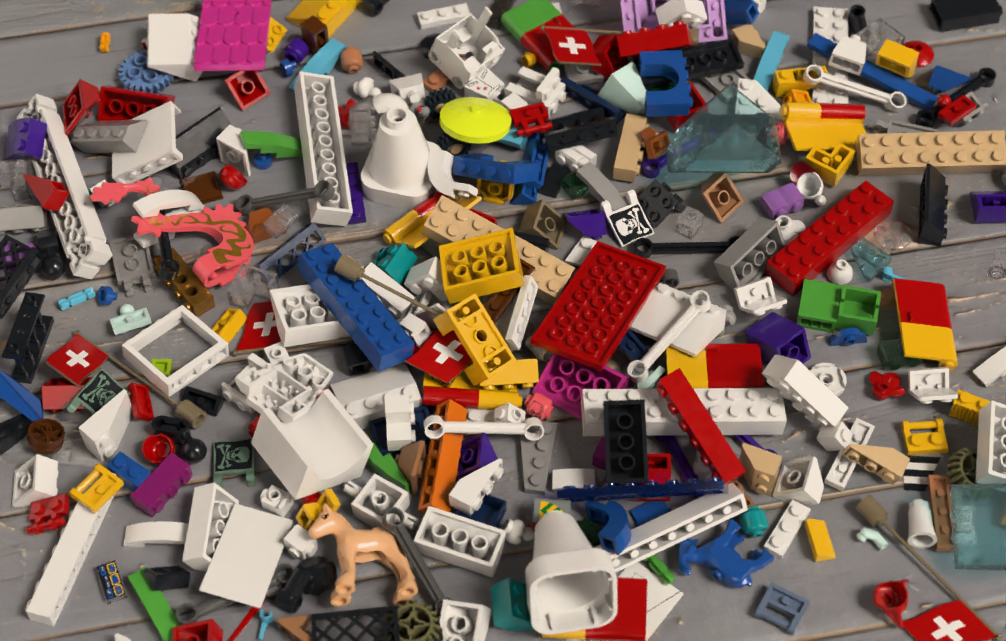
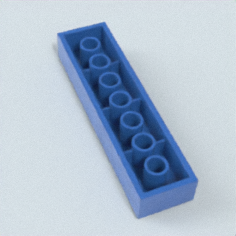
[298,242,415,372]

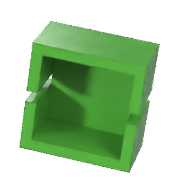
[835,285,881,335]

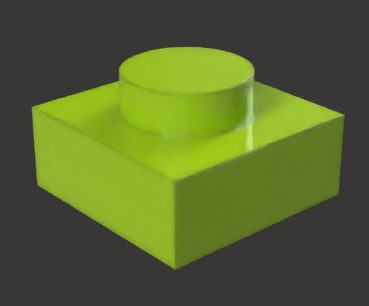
[152,359,173,377]

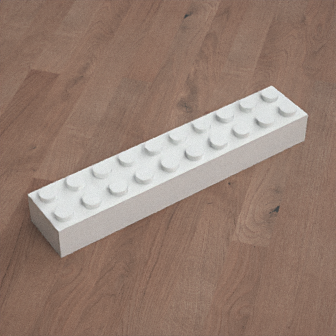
[294,72,353,226]
[581,388,787,436]

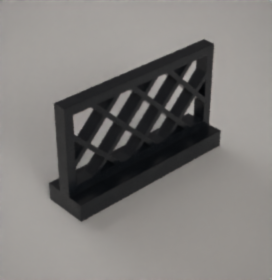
[0,235,45,319]
[311,606,400,641]

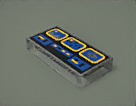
[96,560,128,605]

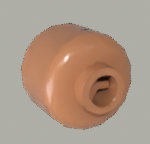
[340,47,364,74]

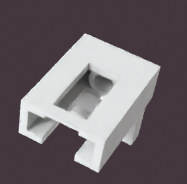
[505,66,567,117]

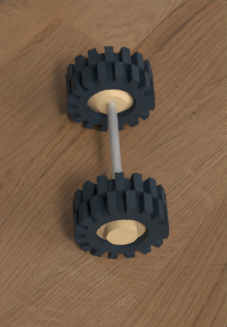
[424,88,471,156]

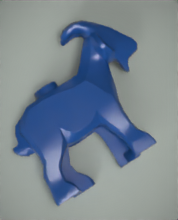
[677,519,774,588]

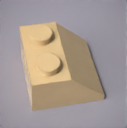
[739,442,782,496]

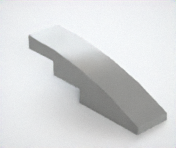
[576,162,629,212]

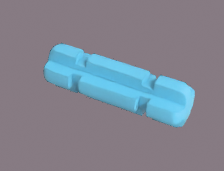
[58,287,96,310]

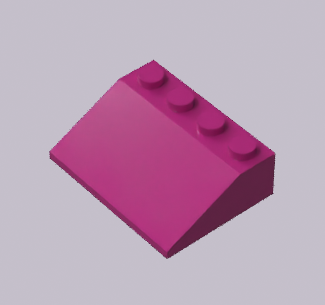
[532,353,631,420]

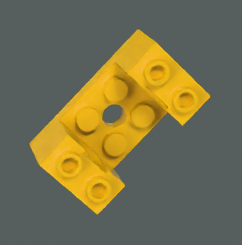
[433,293,517,386]

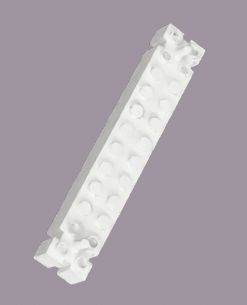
[16,94,113,280]

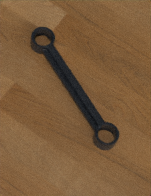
[915,68,996,128]
[158,209,180,281]
[634,236,740,259]

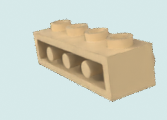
[613,113,650,182]

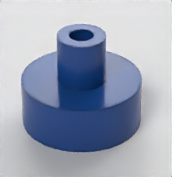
[279,59,297,77]
[254,152,272,170]
[97,286,117,305]

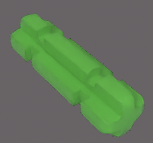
[644,554,675,585]

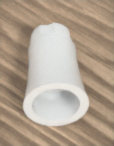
[908,499,937,548]

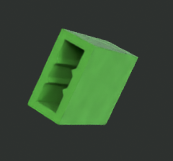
[796,279,842,333]

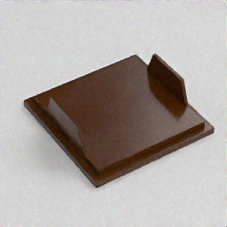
[180,171,223,204]

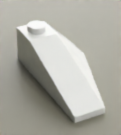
[440,600,491,641]

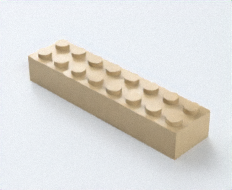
[855,130,1006,176]
[422,195,575,305]

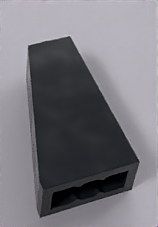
[929,0,1003,32]

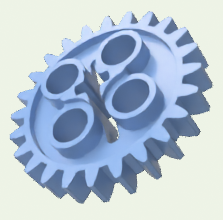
[118,49,174,93]

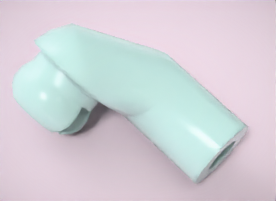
[857,527,889,550]

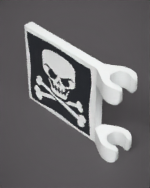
[599,190,654,248]

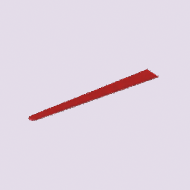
[228,602,265,641]

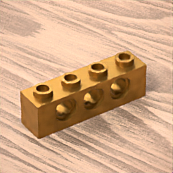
[154,248,216,317]

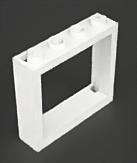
[122,305,229,397]

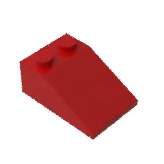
[62,79,100,135]

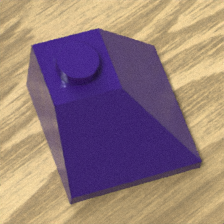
[563,209,607,239]
[456,433,498,481]

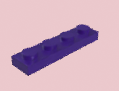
[346,162,366,225]

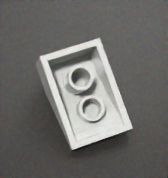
[78,389,133,462]

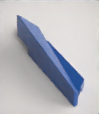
[510,132,549,205]
[0,370,44,422]

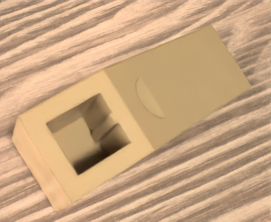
[841,443,910,485]

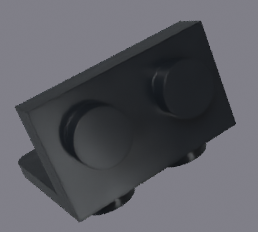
[637,179,686,228]

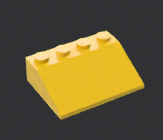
[286,0,362,38]
[439,227,525,304]

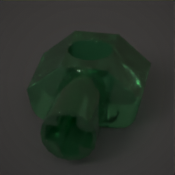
[560,171,589,199]

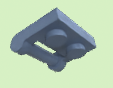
[754,582,810,635]

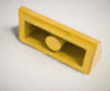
[212,308,247,343]
[804,519,836,562]

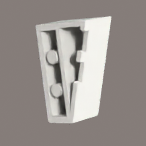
[362,262,416,320]

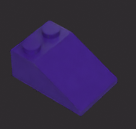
[3,118,47,161]

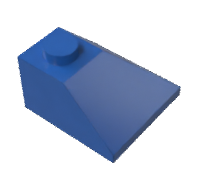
[928,65,973,93]

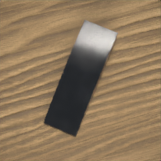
[0,414,32,455]

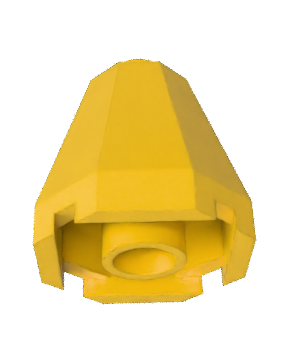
[477,160,514,205]

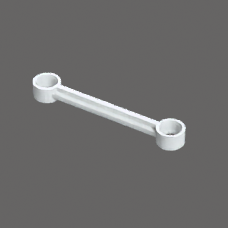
[803,64,907,112]
[627,290,711,383]
[423,415,544,441]

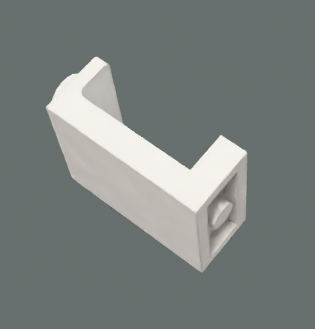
[221,353,267,414]

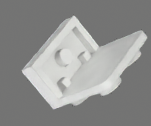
[733,276,787,316]
[908,367,958,404]

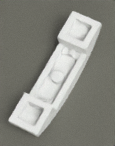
[133,190,204,218]
[123,521,188,547]

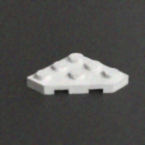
[733,78,783,130]

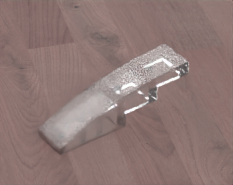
[262,187,309,239]

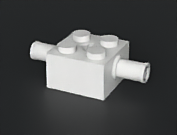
[343,474,419,532]

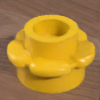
[521,52,536,68]

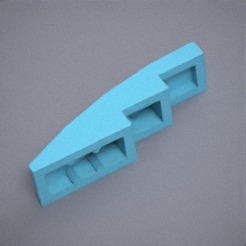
[753,31,790,92]
[289,38,347,92]

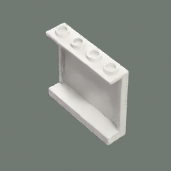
[112,101,183,184]
[478,275,539,350]

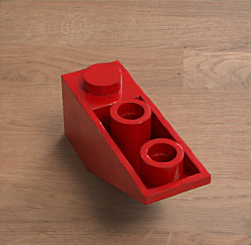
[23,174,69,211]

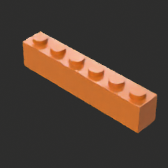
[418,399,468,514]

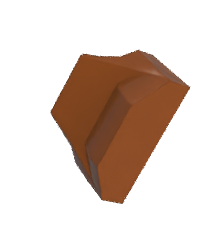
[640,127,671,159]
[245,207,286,244]

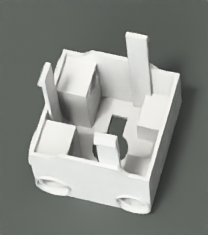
[428,7,505,89]

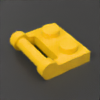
[901,418,949,455]
[68,463,124,513]

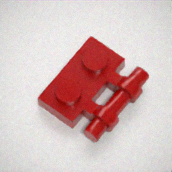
[509,102,553,137]
[26,493,70,535]

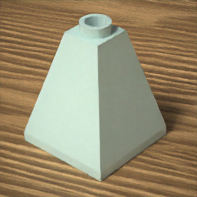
[597,62,646,115]

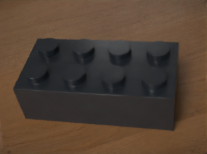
[603,399,649,486]

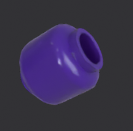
[283,38,309,64]

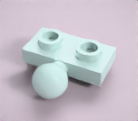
[109,304,152,335]

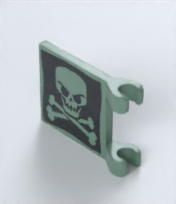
[64,368,131,414]
[213,438,256,488]

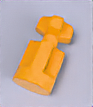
[99,32,111,53]

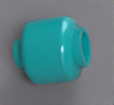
[739,506,768,538]

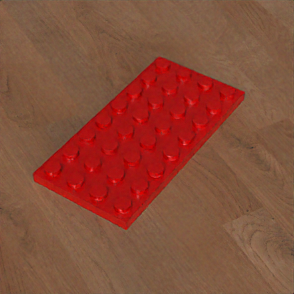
[530,241,666,372]

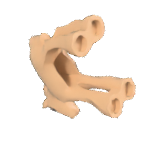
[308,503,418,607]

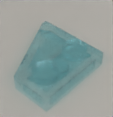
[850,237,893,283]

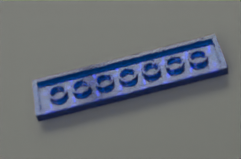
[557,477,729,502]

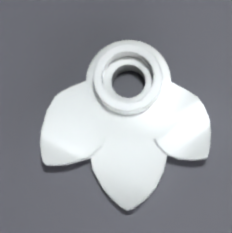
[775,215,806,245]

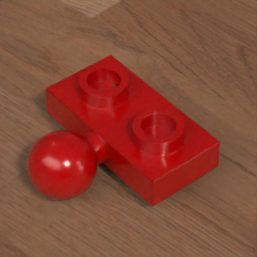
[937,94,977,126]

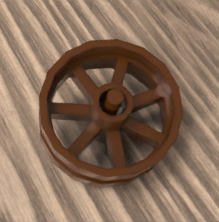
[27,418,65,454]

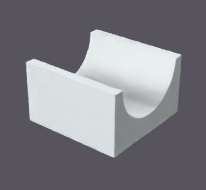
[251,389,374,500]

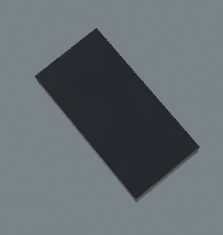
[539,163,570,198]

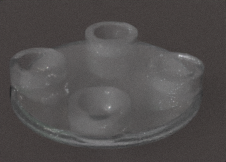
[874,220,911,252]

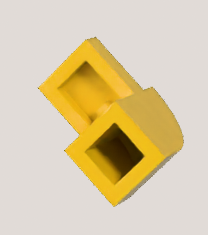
[295,488,341,531]

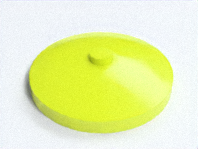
[439,97,511,144]

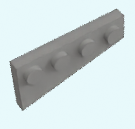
[520,418,558,496]

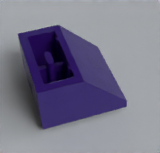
[969,191,1006,223]

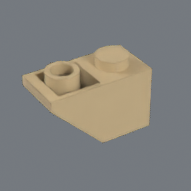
[731,24,766,60]

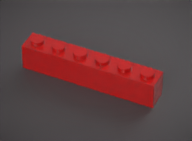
[656,368,746,487]

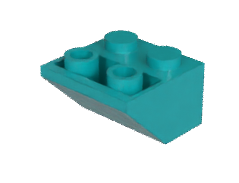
[372,243,418,285]
[491,577,534,631]

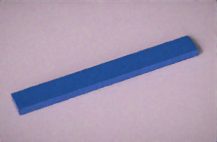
[806,33,938,110]

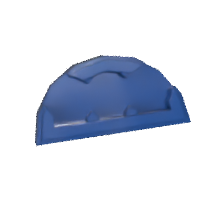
[828,328,867,346]

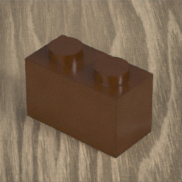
[300,15,329,56]

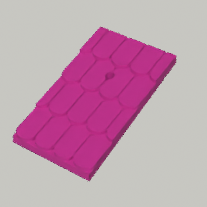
[194,0,272,71]

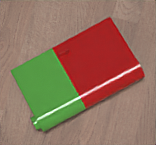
[500,0,575,73]

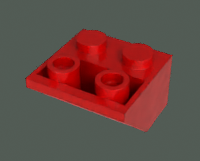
[629,453,671,501]

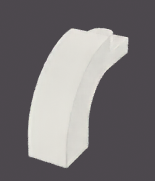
[427,148,478,201]

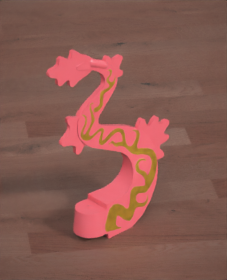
[90,178,254,288]

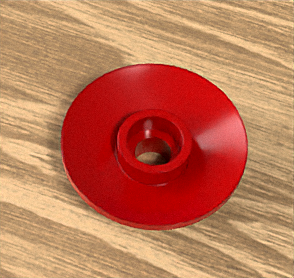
[902,41,934,67]

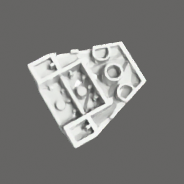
[235,353,333,423]

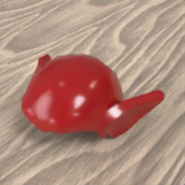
[873,579,909,628]

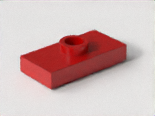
[128,382,154,422]

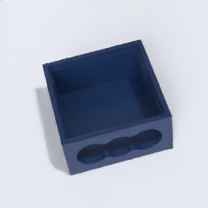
[453,495,507,528]

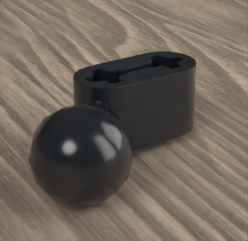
[37,227,65,279]
[151,416,207,464]

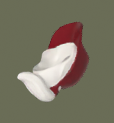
[790,162,827,206]

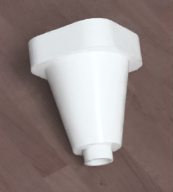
[361,106,441,210]
[526,510,617,634]

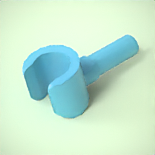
[881,267,908,282]
[257,609,273,641]

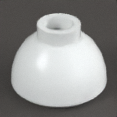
[826,259,853,285]

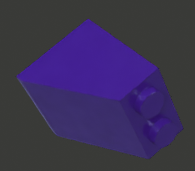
[745,312,811,365]

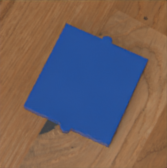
[630,501,672,527]

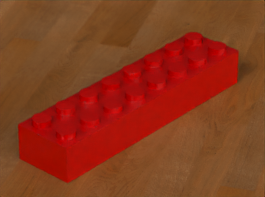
[765,180,894,297]

